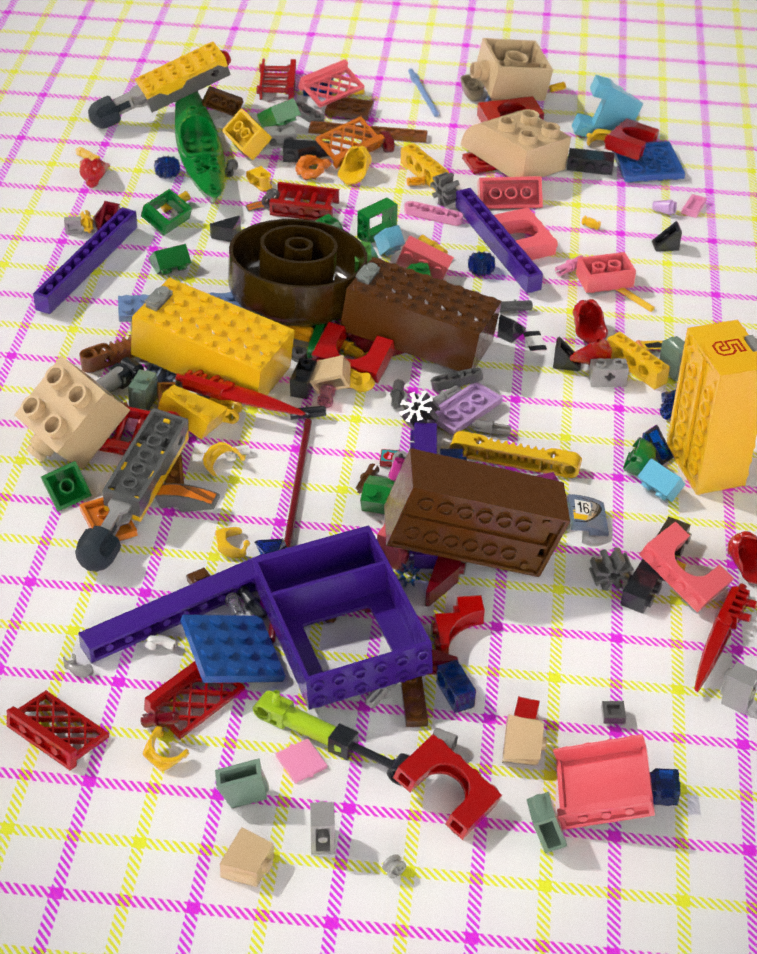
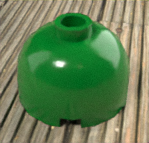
[623,437,658,476]

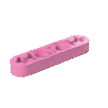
[404,201,463,226]

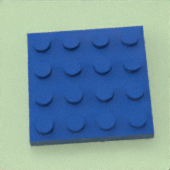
[614,141,685,182]
[181,615,286,683]

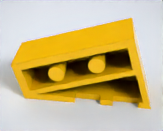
[157,385,228,440]

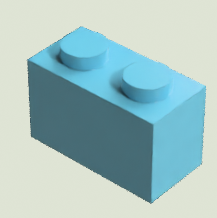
[374,225,405,256]
[637,459,686,502]

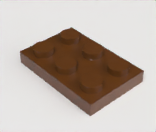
[325,97,374,121]

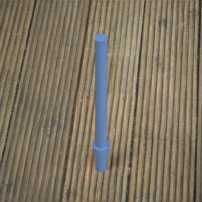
[408,68,439,117]

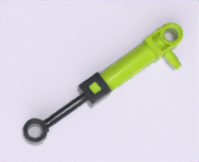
[252,690,410,786]

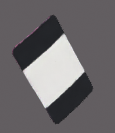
[523,331,547,351]

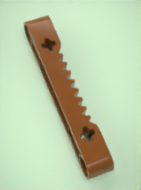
[79,335,136,373]

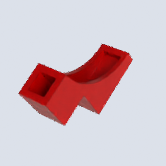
[431,595,485,654]

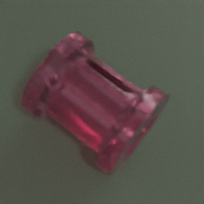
[317,384,336,408]

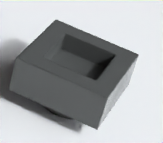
[601,701,626,724]

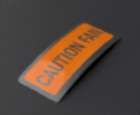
[245,200,267,212]

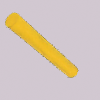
[616,288,655,312]

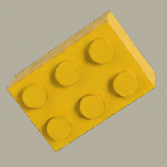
[222,108,273,160]

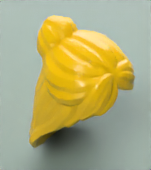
[338,146,372,185]

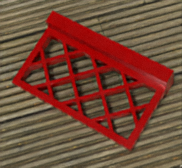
[144,661,245,739]
[7,690,109,771]

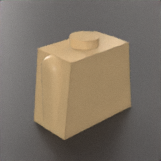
[310,355,351,394]
[502,714,547,765]
[220,827,274,887]

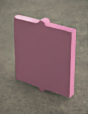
[275,738,327,783]

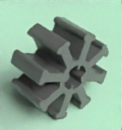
[430,172,460,206]
[399,391,440,430]
[589,547,634,591]

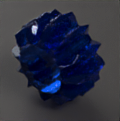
[154,155,180,179]
[468,251,495,277]

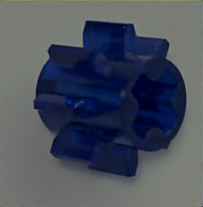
[660,398,674,421]
[395,562,421,587]

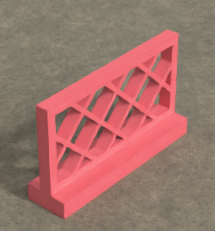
[298,59,365,108]

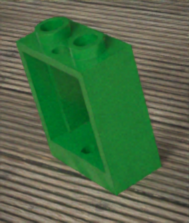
[141,189,193,236]
[357,197,398,243]

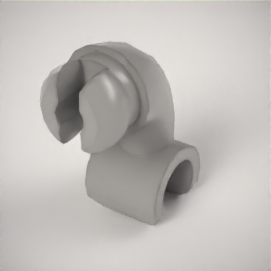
[63,654,94,678]

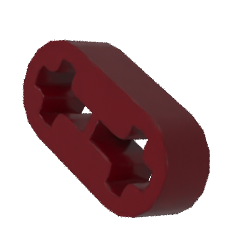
[379,131,395,152]

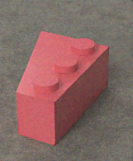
[396,235,454,280]

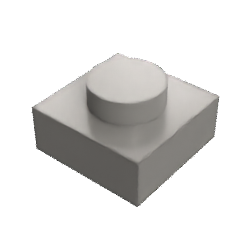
[64,217,82,234]

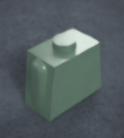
[660,336,685,381]
[128,369,158,411]
[215,758,269,808]
[526,792,567,853]

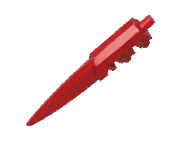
[175,370,306,416]
[694,583,757,692]

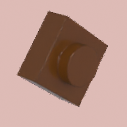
[186,567,211,585]

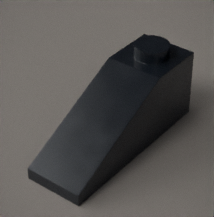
[283,139,330,163]

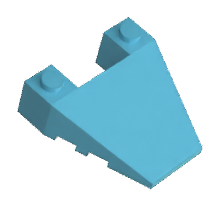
[572,75,643,138]

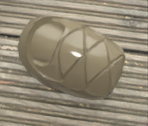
[461,74,484,101]

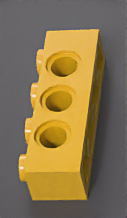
[401,143,449,191]
[607,332,670,390]

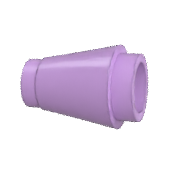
[652,200,677,215]

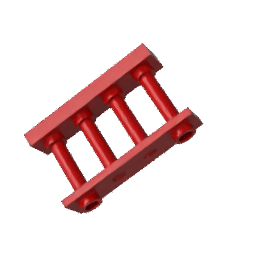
[256,58,296,100]
[269,181,339,221]
[98,406,150,456]

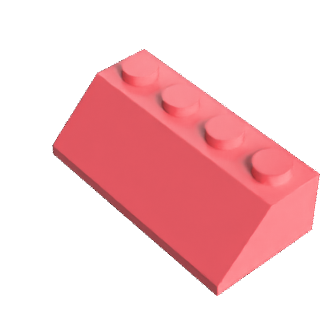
[477,176,543,209]

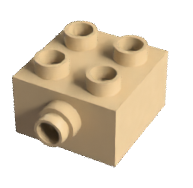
[470,38,553,101]
[14,356,130,469]

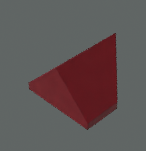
[93,201,121,231]

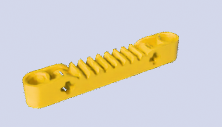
[449,431,582,478]

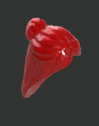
[79,158,110,188]
[572,299,608,344]
[569,337,612,365]
[727,531,757,584]

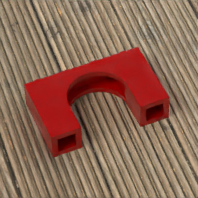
[477,96,544,122]
[604,119,660,160]
[312,322,395,384]
[393,734,502,840]

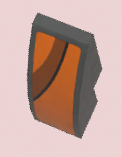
[155,483,221,512]

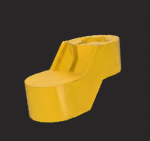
[349,369,375,392]

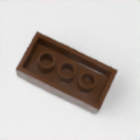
[202,86,244,116]

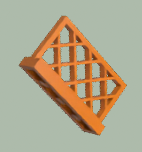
[315,116,385,169]

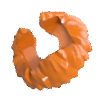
[295,155,332,180]

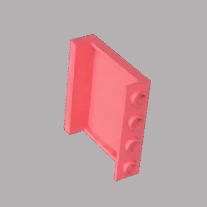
[553,734,655,830]

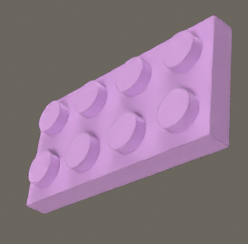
[428,382,503,436]

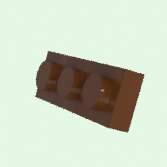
[400,676,428,728]

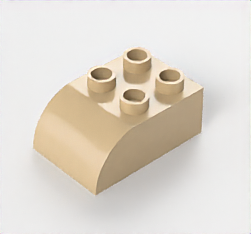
[461,109,571,177]

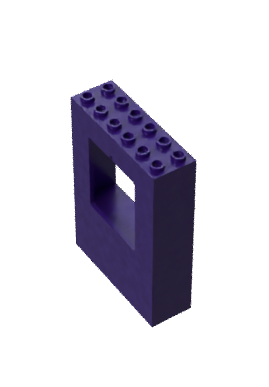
[252,525,433,710]

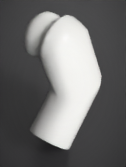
[225,445,250,462]
[145,636,178,651]

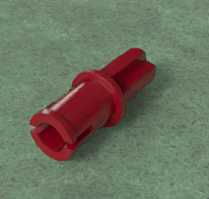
[140,710,180,728]

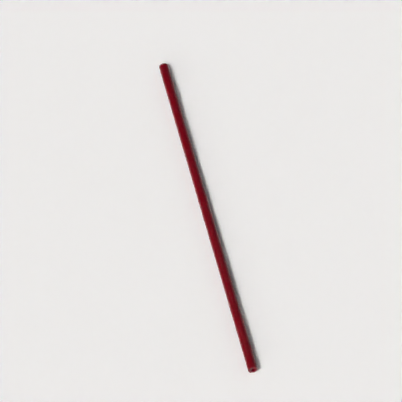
[268,419,312,643]

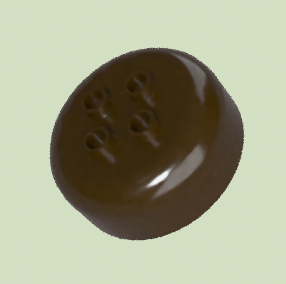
[228,219,368,326]

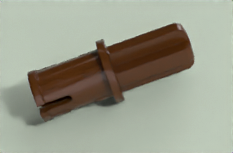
[356,463,380,494]

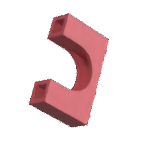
[494,207,558,260]
[639,522,734,613]

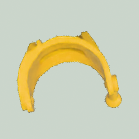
[587,128,611,146]
[203,442,246,477]
[215,527,250,558]
[143,726,189,772]

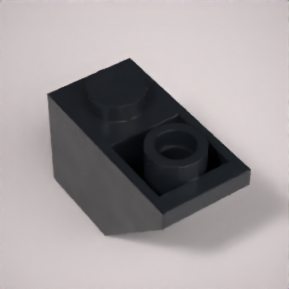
[290,358,317,399]

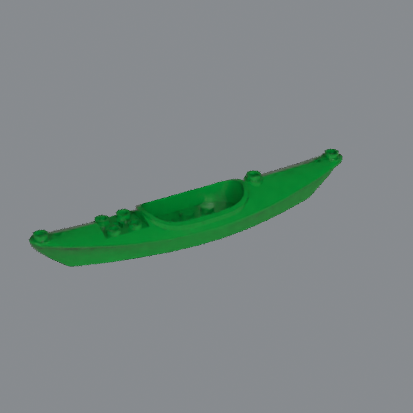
[175,91,225,203]

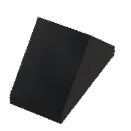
[210,215,241,242]
[651,221,682,252]
[497,314,526,343]
[553,336,581,371]

